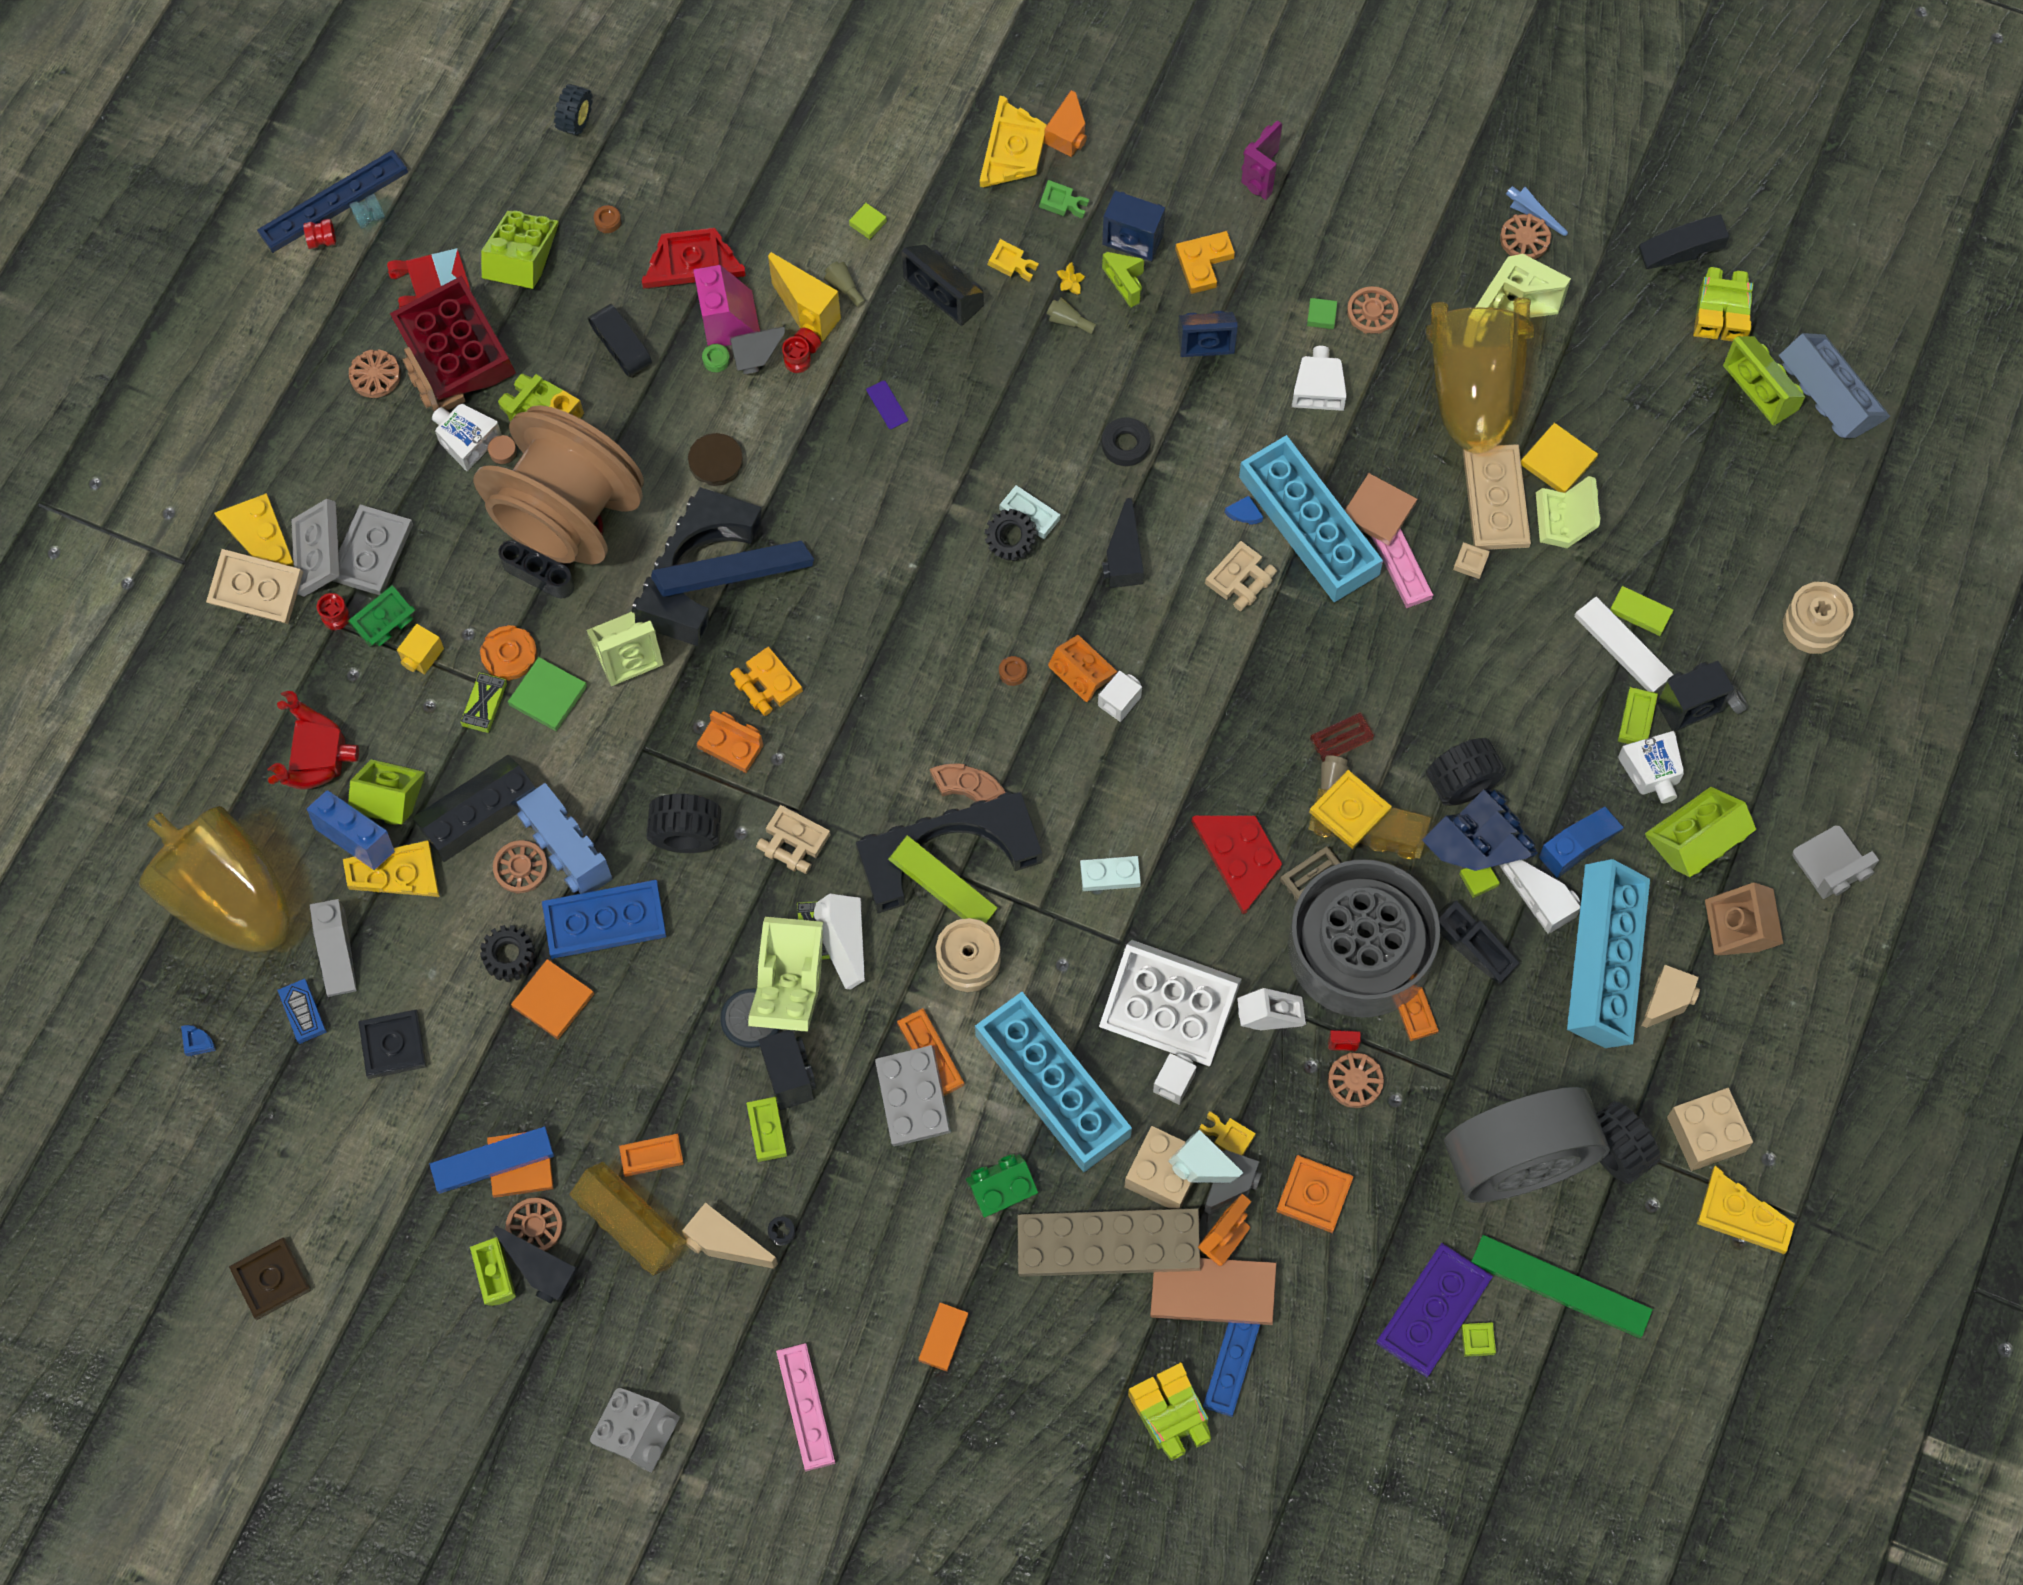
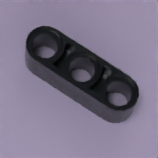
[588,304,652,377]
[498,540,574,599]

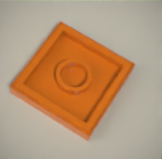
[511,959,594,1040]
[487,1129,554,1198]
[1276,1155,1353,1233]

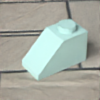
[1168,1130,1243,1183]

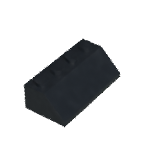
[412,755,536,862]

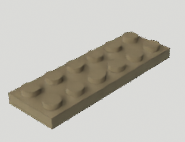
[1018,1209,1201,1277]

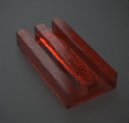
[1310,712,1374,762]

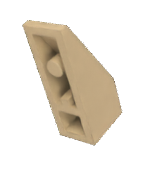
[682,1203,778,1269]

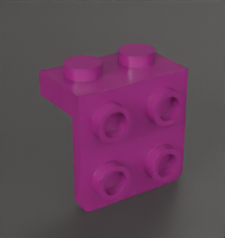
[1241,120,1283,200]

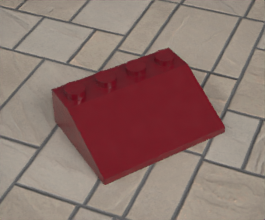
[390,275,516,400]

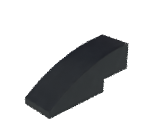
[1638,214,1729,270]
[1438,900,1519,983]

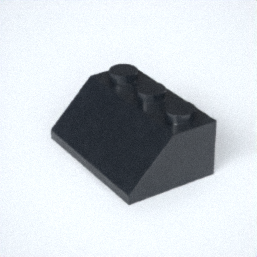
[902,244,984,327]

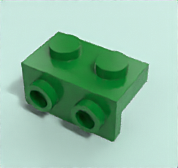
[348,585,415,647]
[965,1154,1038,1218]

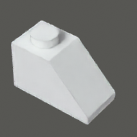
[1237,988,1306,1030]

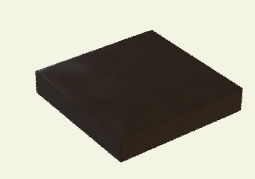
[229,1237,311,1321]

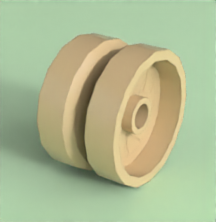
[1783,582,1853,654]
[936,918,1001,992]

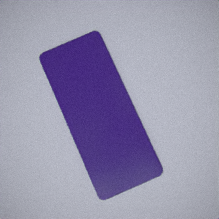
[866,380,908,429]

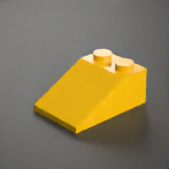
[768,252,841,342]

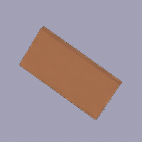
[1151,1258,1277,1325]

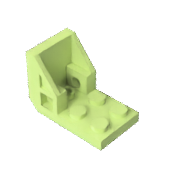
[1462,254,1571,349]
[586,612,664,686]
[748,917,823,1031]

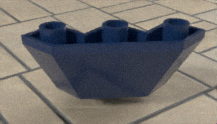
[1422,789,1538,871]

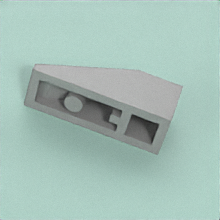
[310,899,357,997]

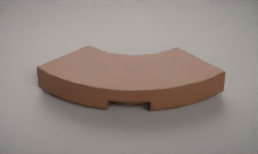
[930,764,1006,802]

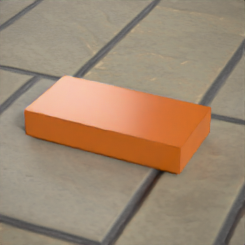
[619,1134,684,1177]
[918,1303,969,1372]

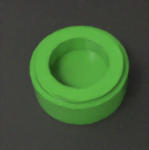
[702,344,730,372]

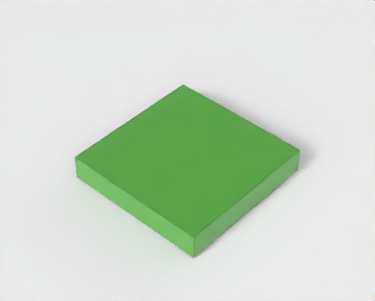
[508,657,587,731]

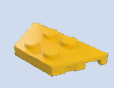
[980,96,1047,187]

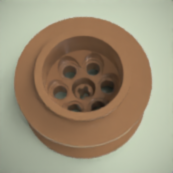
[473,405,644,564]

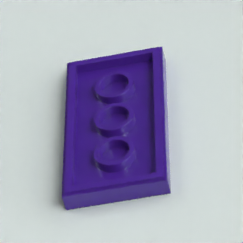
[1376,1243,1493,1378]

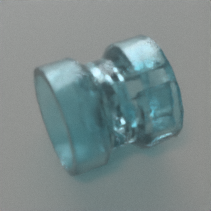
[349,194,385,229]

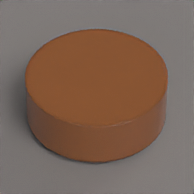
[594,205,621,233]
[999,656,1027,686]

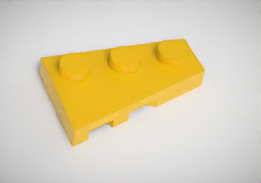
[214,493,294,567]
[343,841,440,897]
[1697,1166,1795,1254]

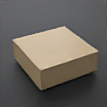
[1453,542,1489,579]

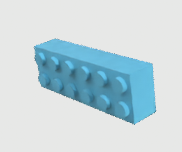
[1239,435,1383,602]
[1567,859,1650,1048]
[975,992,1132,1172]

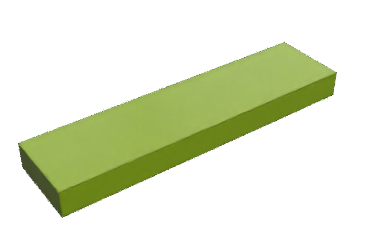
[888,835,997,923]

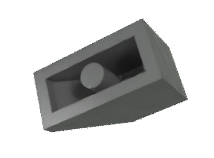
[729,326,785,374]
[1204,1150,1262,1214]

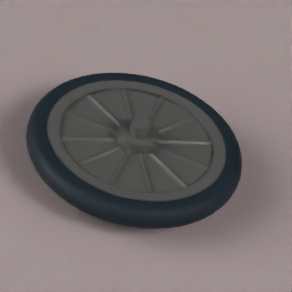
[720,988,780,1048]

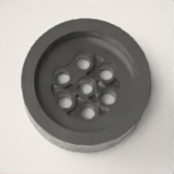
[1288,860,1440,1017]
[1444,1087,1610,1203]

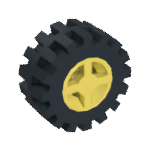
[554,84,593,136]

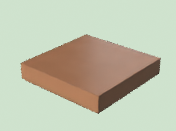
[1345,473,1417,545]

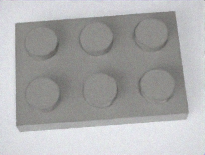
[292,499,340,597]
[332,505,413,595]
[875,1045,951,1147]

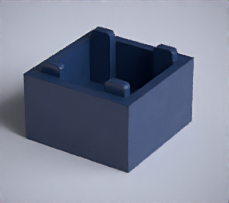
[1102,191,1165,262]

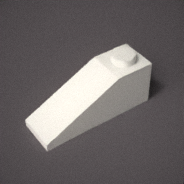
[1499,860,1581,934]
[814,894,865,990]

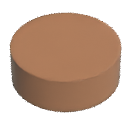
[488,435,517,464]

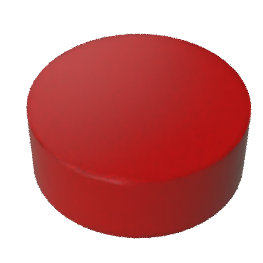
[794,327,821,353]

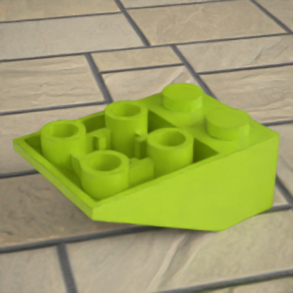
[481,211,559,289]

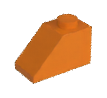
[1044,90,1087,157]

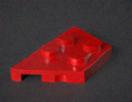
[642,228,746,289]
[1191,816,1282,914]

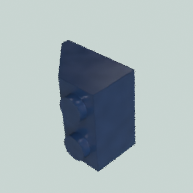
[1178,311,1238,357]

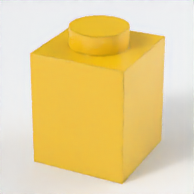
[397,624,444,675]

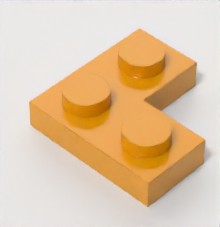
[1175,231,1235,294]

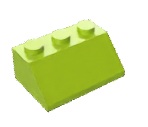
[1723,336,1805,426]
[1645,787,1756,877]

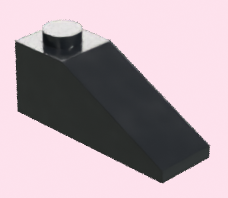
[1101,498,1144,588]
[493,1226,578,1304]

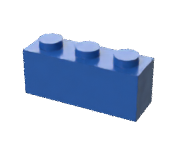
[307,790,395,870]

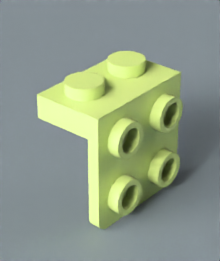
[1536,476,1601,548]

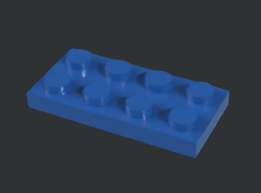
[542,880,667,959]

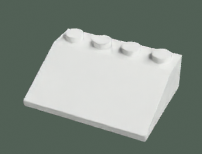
[1099,940,1242,1066]

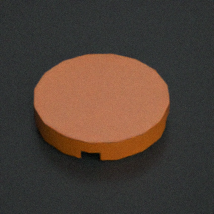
[480,625,537,680]

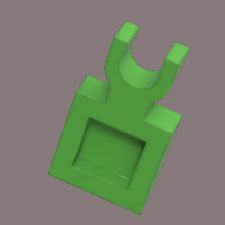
[1039,180,1089,218]

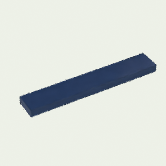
[257,150,408,253]
[651,540,814,597]

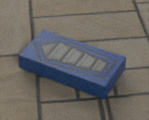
[277,979,327,1044]

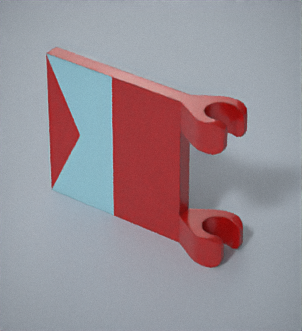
[387,248,472,308]

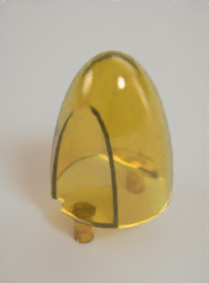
[1426,298,1534,454]
[139,806,290,952]

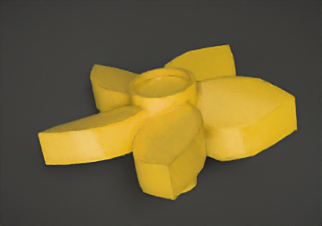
[1056,262,1085,295]

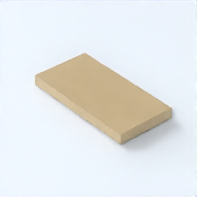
[1463,445,1531,550]

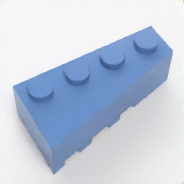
[517,783,612,894]

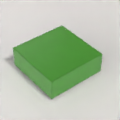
[1307,298,1337,329]

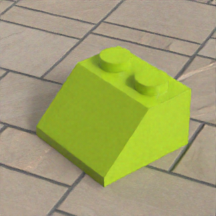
[348,759,425,825]

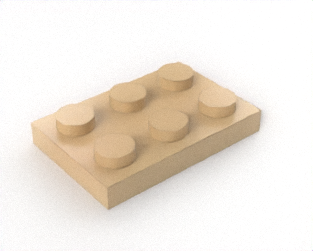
[206,549,303,624]

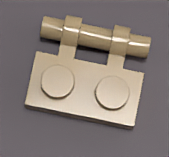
[1205,541,1277,611]
[756,805,831,874]

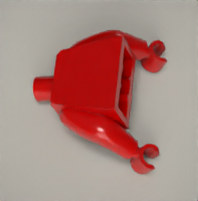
[267,691,359,790]

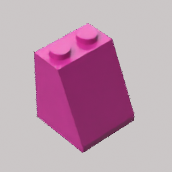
[693,265,760,346]

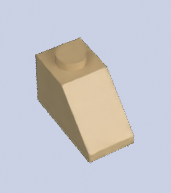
[1641,965,1700,1028]

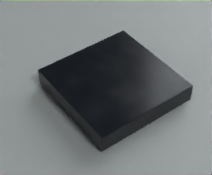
[358,1009,427,1079]

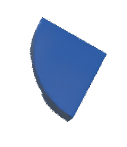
[1225,496,1263,524]
[181,1025,216,1056]

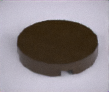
[688,433,743,486]

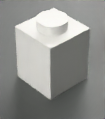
[1098,670,1142,722]
[1153,1053,1197,1105]

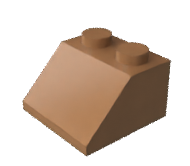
[1705,883,1783,955]

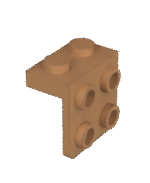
[403,347,465,412]

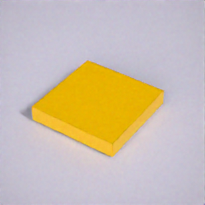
[1521,423,1598,493]
[1309,770,1392,849]

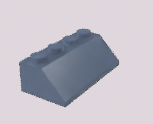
[1779,333,1890,438]

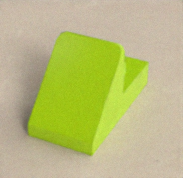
[1102,252,1144,308]

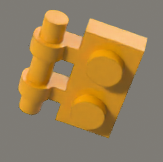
[730,646,803,716]

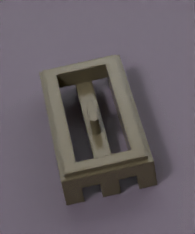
[1280,846,1340,902]

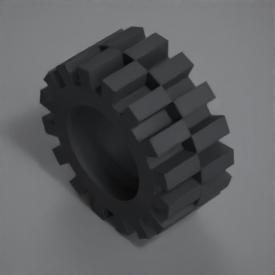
[984,509,1038,561]
[480,925,536,982]

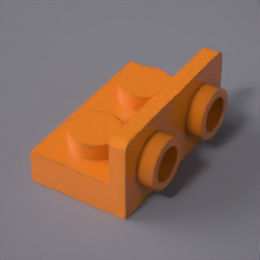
[1048,635,1117,702]
[697,710,764,773]
[1198,1194,1251,1266]

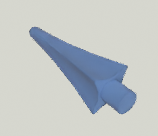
[1506,186,1568,236]

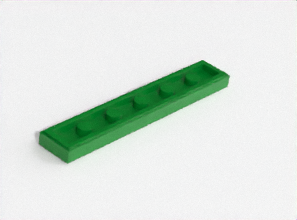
[1471,1235,1653,1339]

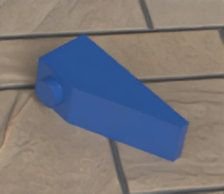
[1539,807,1624,879]

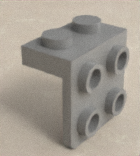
[1792,826,1879,899]
[590,1388,680,1473]

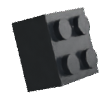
[1657,661,1734,732]
[758,1030,817,1111]

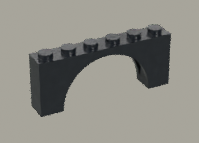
[632,487,762,646]
[856,792,1042,914]

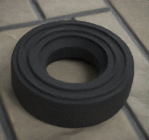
[1101,417,1151,466]

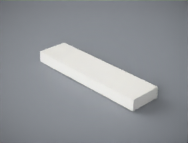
[1574,597,1673,693]

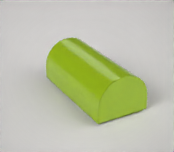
[470,1237,516,1306]

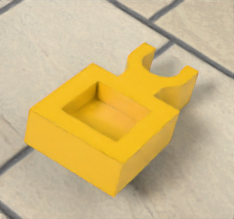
[987,239,1039,282]
[1199,1112,1256,1156]

